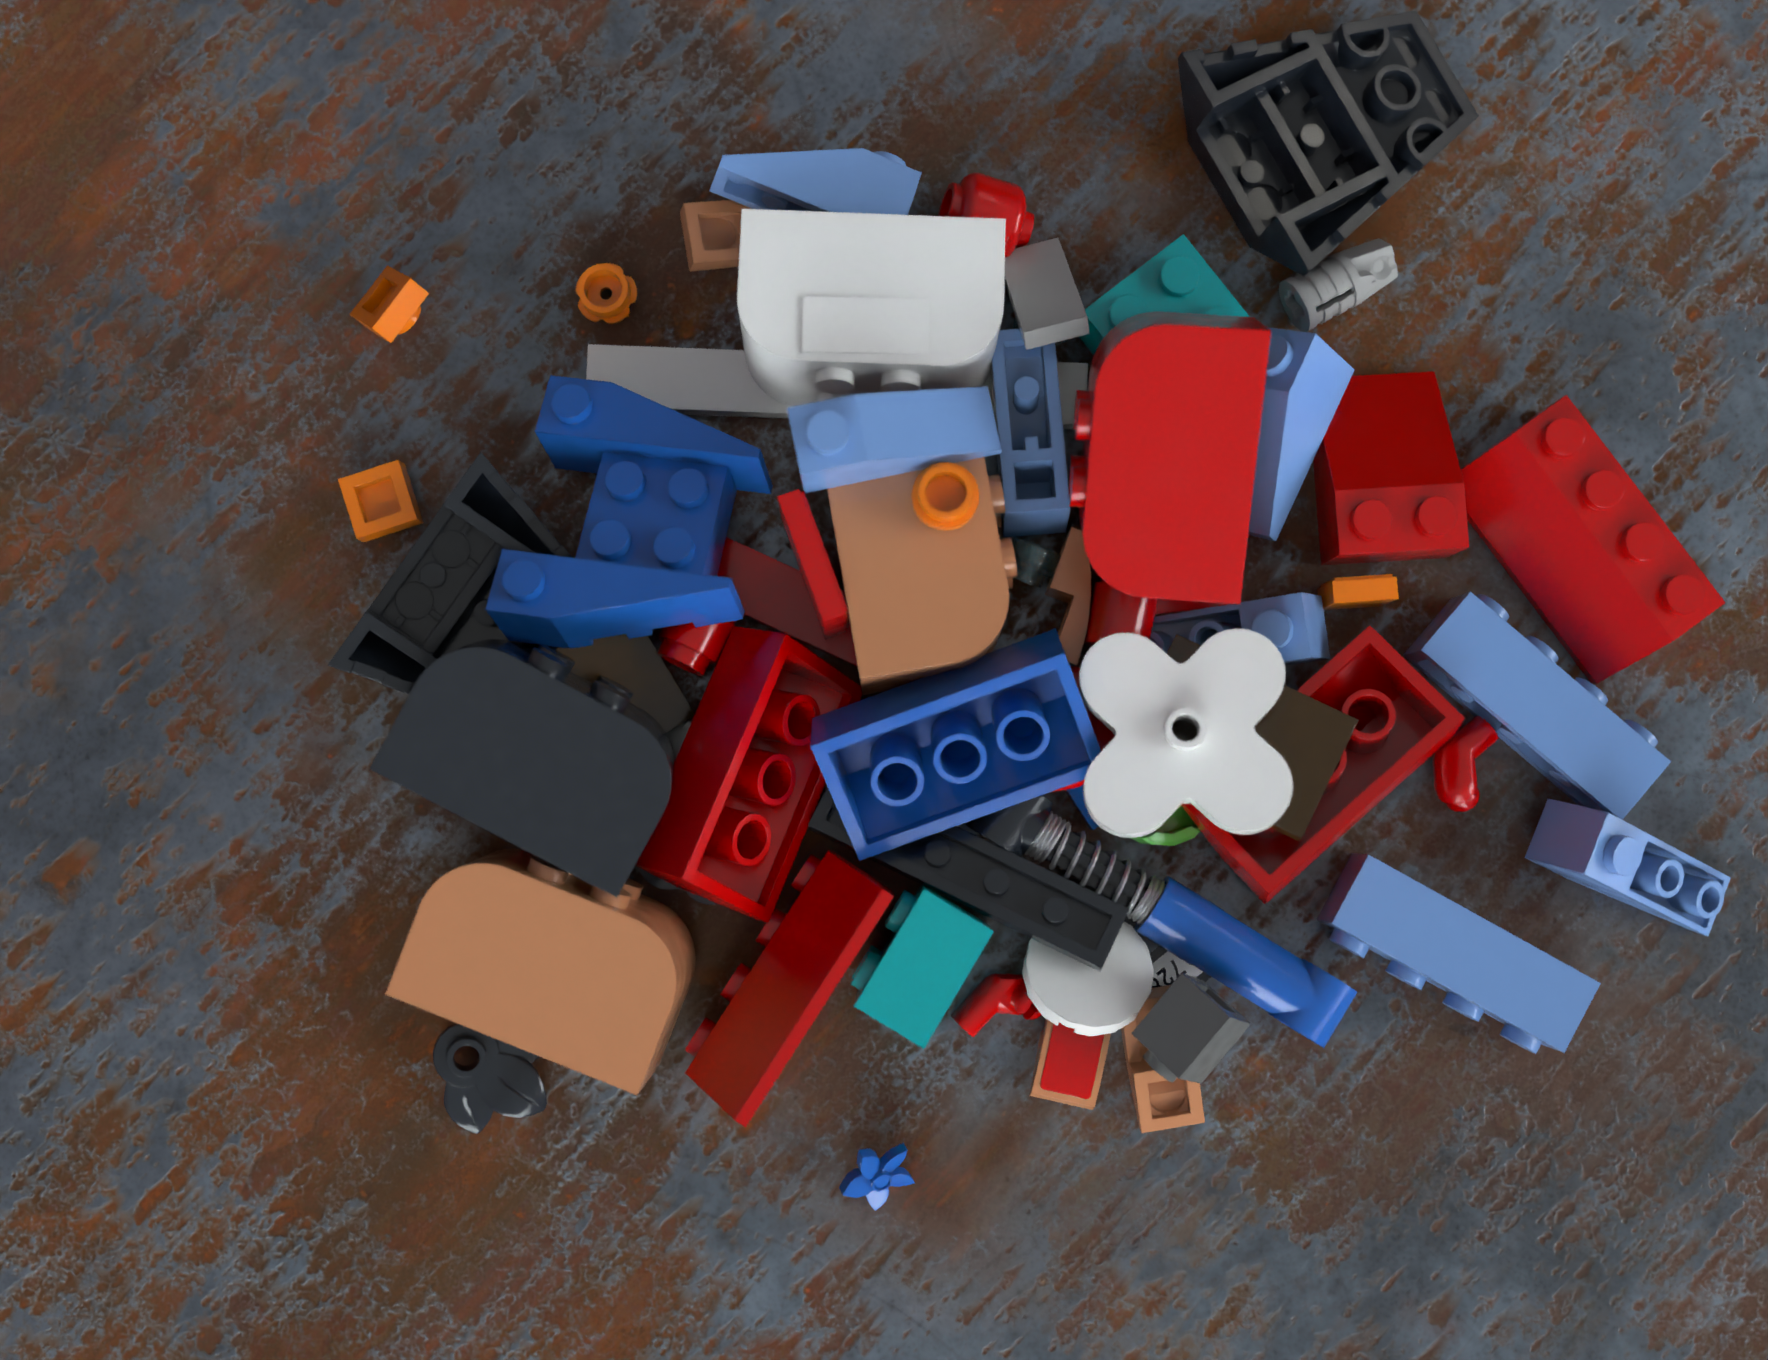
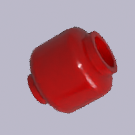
[938,173,1034,258]

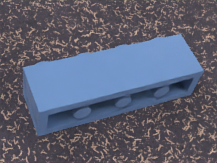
[1403,592,1671,820]
[1316,853,1601,1054]

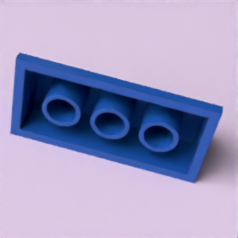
[810,628,1101,861]

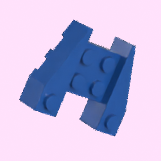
[485,375,773,649]

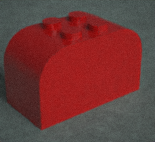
[1068,312,1271,604]

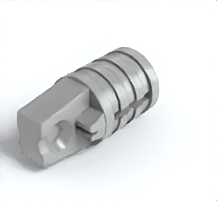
[1279,238,1398,332]

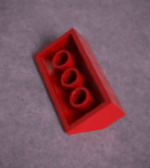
[1461,395,1726,684]
[1181,625,1465,904]
[635,626,862,923]
[685,849,894,1128]

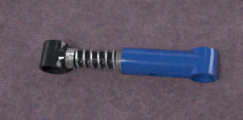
[966,795,1357,1048]

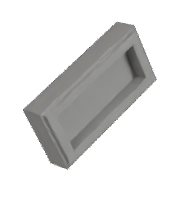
[1004,238,1089,350]

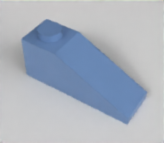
[709,148,922,215]
[1248,327,1355,541]
[991,329,1070,537]
[787,386,1002,493]

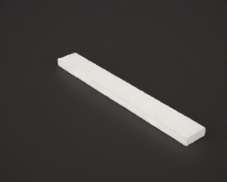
[586,344,1088,429]

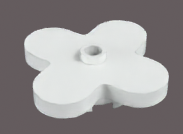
[1079,629,1293,838]

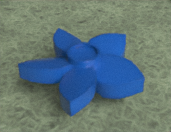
[839,1143,915,1211]

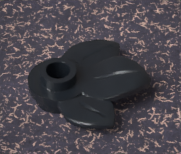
[433,1023,547,1134]

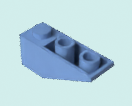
[1150,592,1330,665]
[1525,799,1731,936]

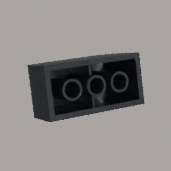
[369,639,674,897]

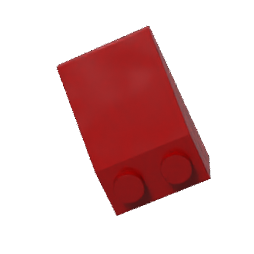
[1313,371,1469,565]

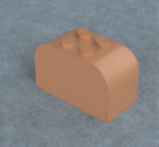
[827,457,1017,695]
[385,849,696,1095]

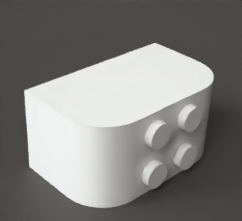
[737,208,1006,406]

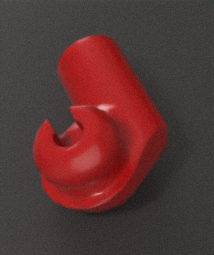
[1433,716,1499,812]
[951,973,1042,1038]

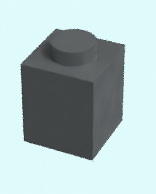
[1131,973,1251,1084]

